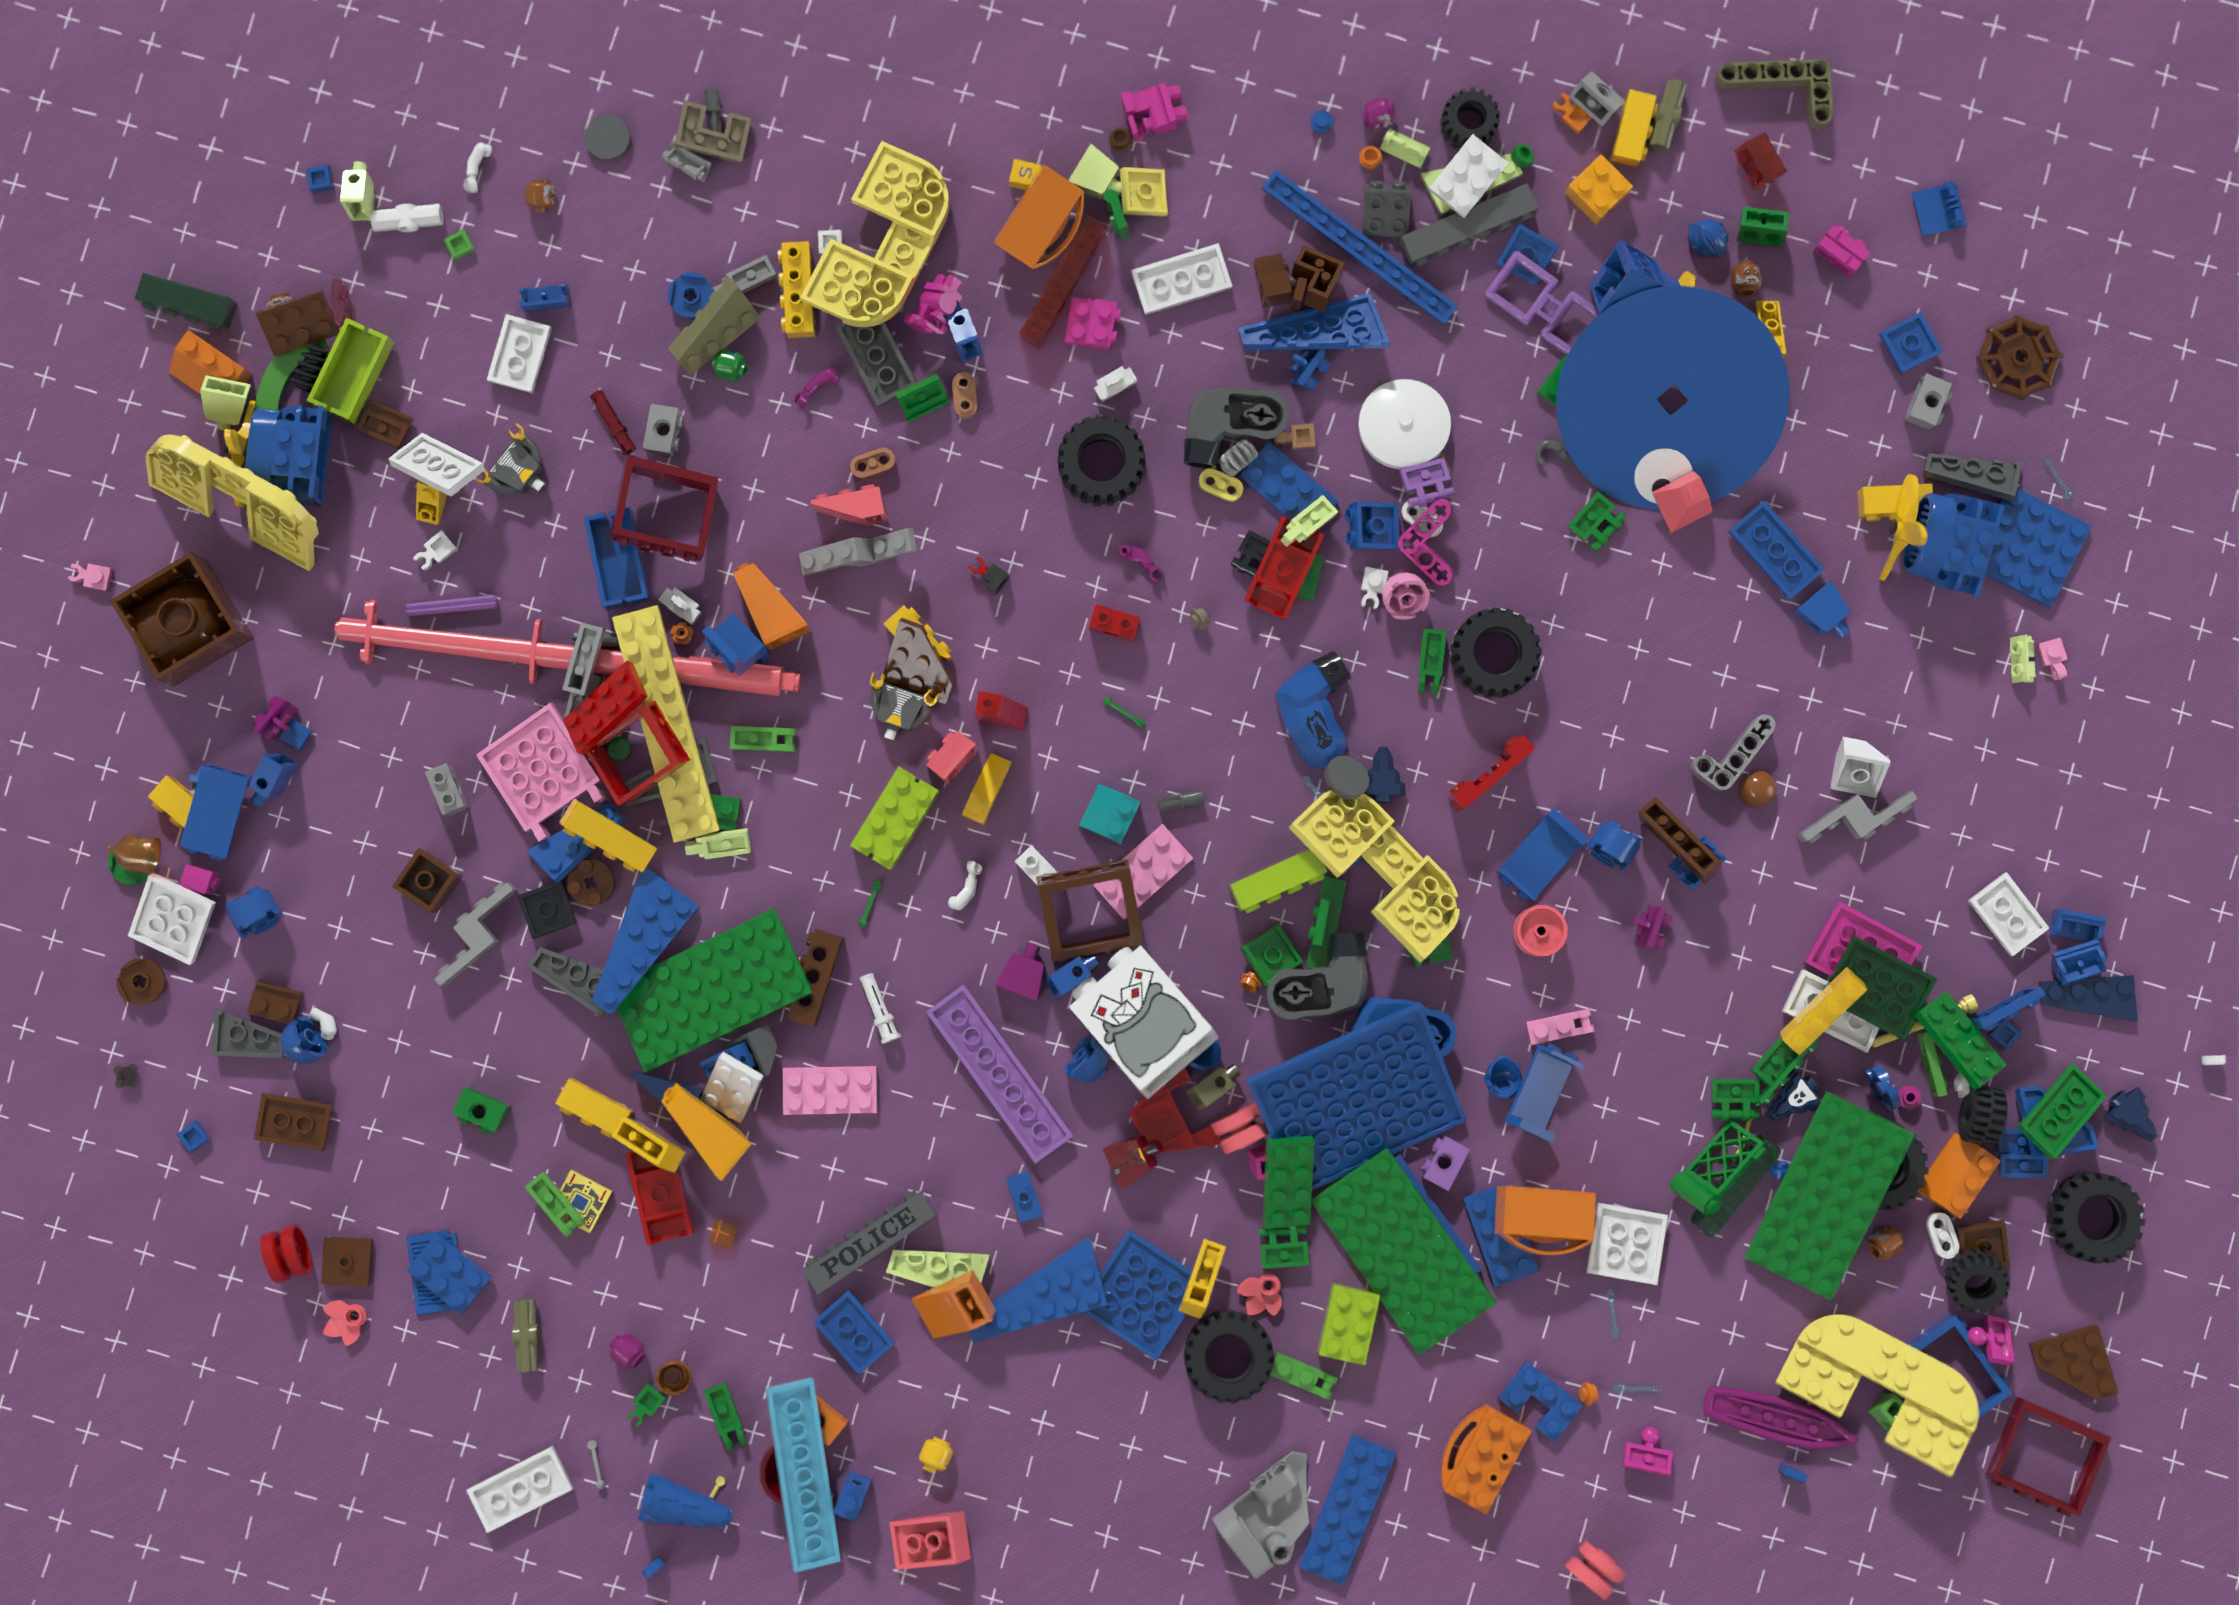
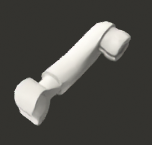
[463,143,492,193]
[948,860,982,910]

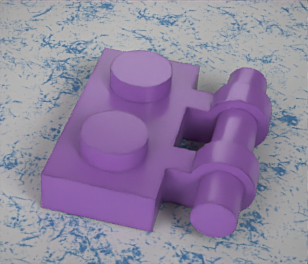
[1399,458,1455,508]

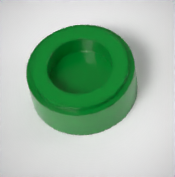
[1511,144,1534,168]
[608,737,632,761]

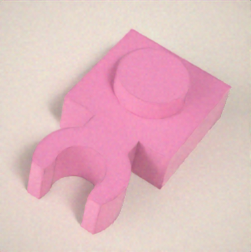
[68,564,114,592]

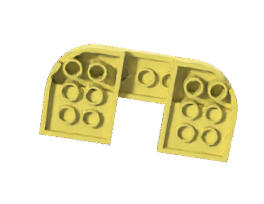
[800,141,949,327]
[146,435,319,571]
[1288,790,1460,963]
[1775,1315,1978,1477]

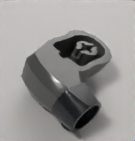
[1184,387,1289,469]
[1267,933,1368,1020]

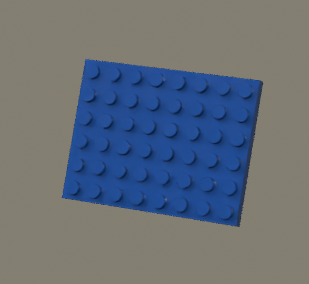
[1246,1002,1467,1190]

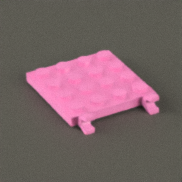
[476,703,608,842]

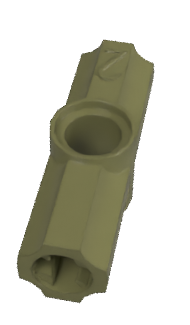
[1649,79,1687,151]
[512,1298,540,1372]

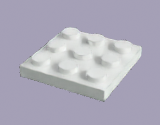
[128,873,216,965]
[1586,1203,1668,1285]

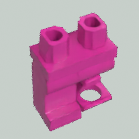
[1121,83,1188,142]
[903,274,963,334]

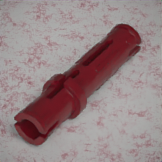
[590,390,637,456]

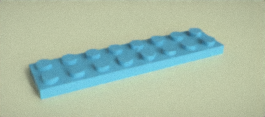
[765,1377,841,1572]

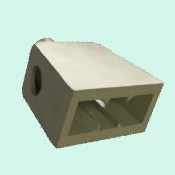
[1185,1064,1241,1110]

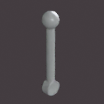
[587,1440,606,1489]

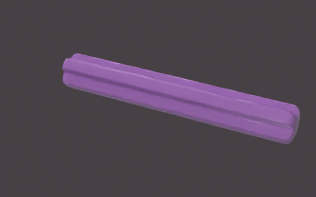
[405,595,498,617]

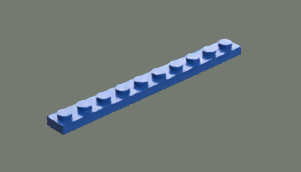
[1261,169,1458,326]

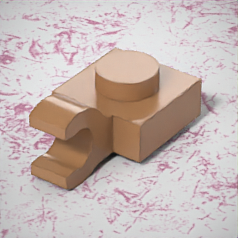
[1274,424,1316,450]

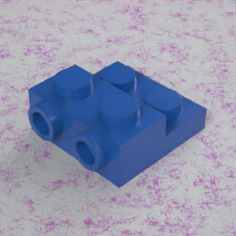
[1345,502,1400,551]

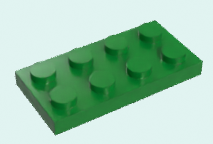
[1914,991,2006,1091]
[2017,1063,2107,1161]
[1263,1136,1315,1229]

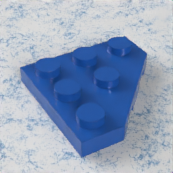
[2015,1086,2099,1158]

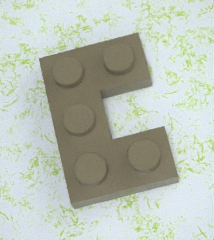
[674,100,751,164]

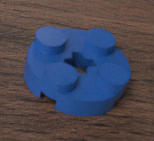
[668,272,714,320]
[1864,1065,1901,1113]

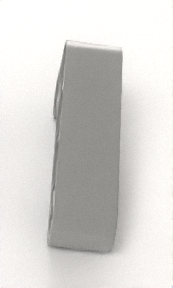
[1690,714,1776,792]

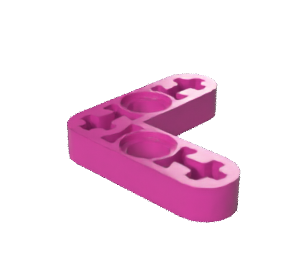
[1398,499,1453,586]

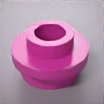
[1898,1086,1921,1109]

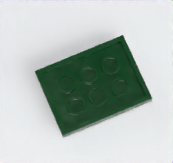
[1824,935,1937,1041]

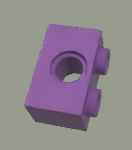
[1420,1135,1470,1191]

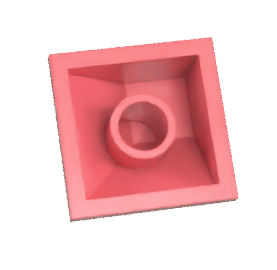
[1652,471,1713,533]

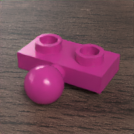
[1968,1315,2014,1366]
[1622,1427,1673,1477]

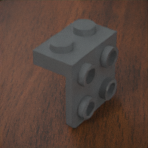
[1362,181,1411,237]

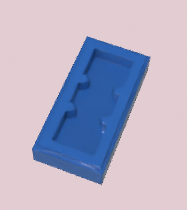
[1006,1171,1043,1223]

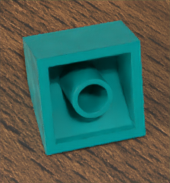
[1079,784,1141,846]

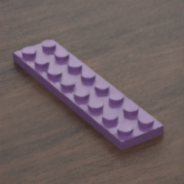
[926,984,1073,1164]

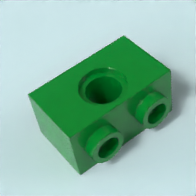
[452,1087,511,1134]

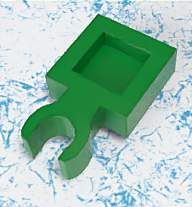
[627,1383,666,1427]

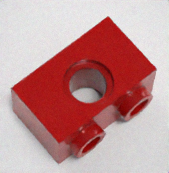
[1089,604,1140,643]

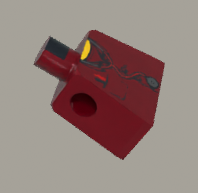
[1102,1135,1163,1189]

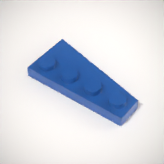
[527,802,626,883]

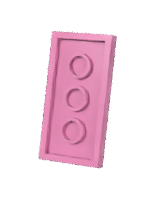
[1093,824,1193,920]
[783,1066,877,1115]

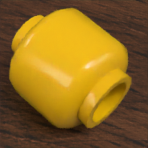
[918,1436,953,1474]

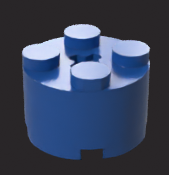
[1585,820,1641,872]
[226,886,283,938]

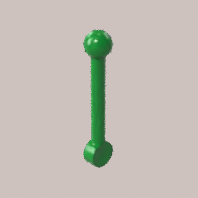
[1104,697,1146,728]
[858,881,882,927]

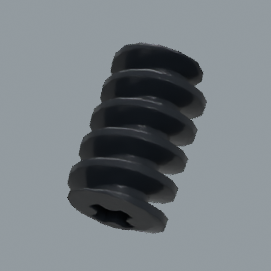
[291,343,331,393]

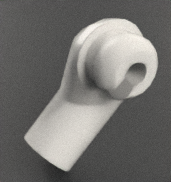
[309,1007,337,1040]

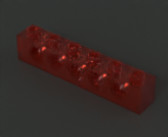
[1019,214,1106,350]

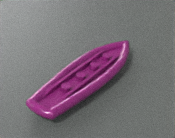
[1703,1386,1858,1449]

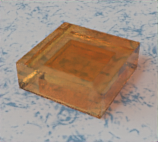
[709,1219,738,1248]

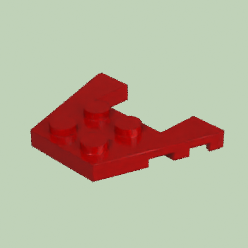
[1129,1068,1221,1153]

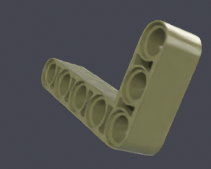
[1714,59,1833,131]

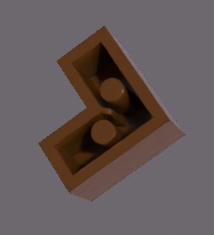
[1291,245,1345,313]
[1254,253,1295,308]

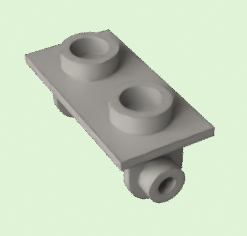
[662,141,711,183]

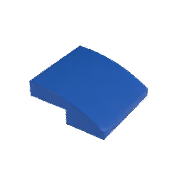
[1996,1128,2048,1178]

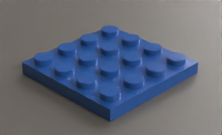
[1985,488,2092,608]
[1083,1229,1192,1361]

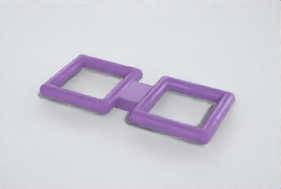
[1485,251,1599,356]

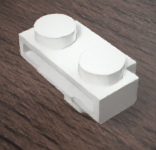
[1094,366,1137,403]
[658,587,702,625]

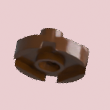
[567,860,615,906]
[116,958,166,1005]

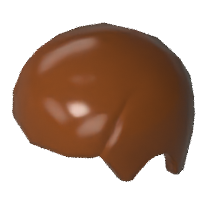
[1739,770,1777,807]
[656,1359,692,1396]

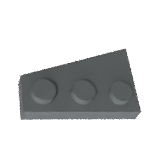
[212,1009,285,1058]

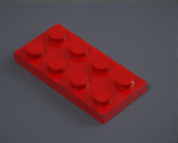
[563,661,648,756]

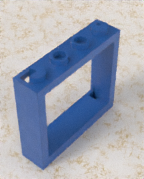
[1907,1314,2012,1418]

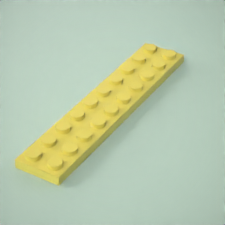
[612,605,720,843]

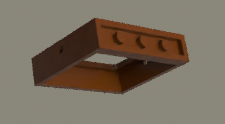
[1036,859,1144,962]

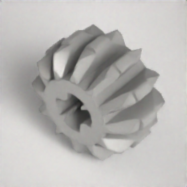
[1218,439,1258,476]

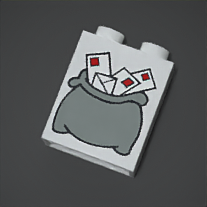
[1069,945,1219,1099]

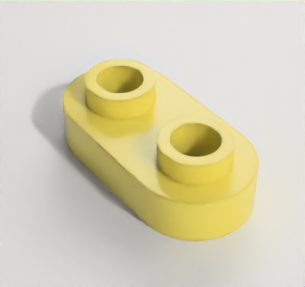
[1199,469,1243,502]

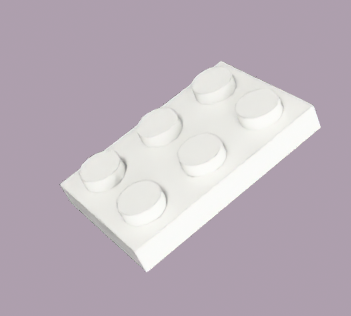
[1428,134,1508,218]
[487,314,552,394]
[1968,872,2049,956]
[700,1052,764,1123]

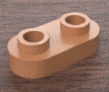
[952,372,978,419]
[850,448,896,479]

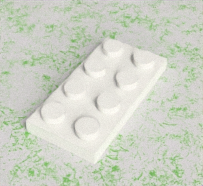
[1131,243,1232,315]
[388,433,485,496]
[1782,969,1879,1053]
[466,1446,573,1533]

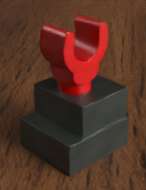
[969,557,1010,596]

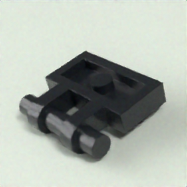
[1230,530,1270,577]

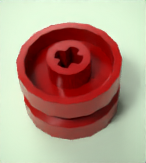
[260,1224,312,1284]

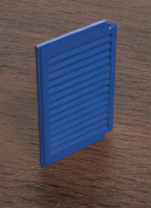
[406,1230,458,1316]

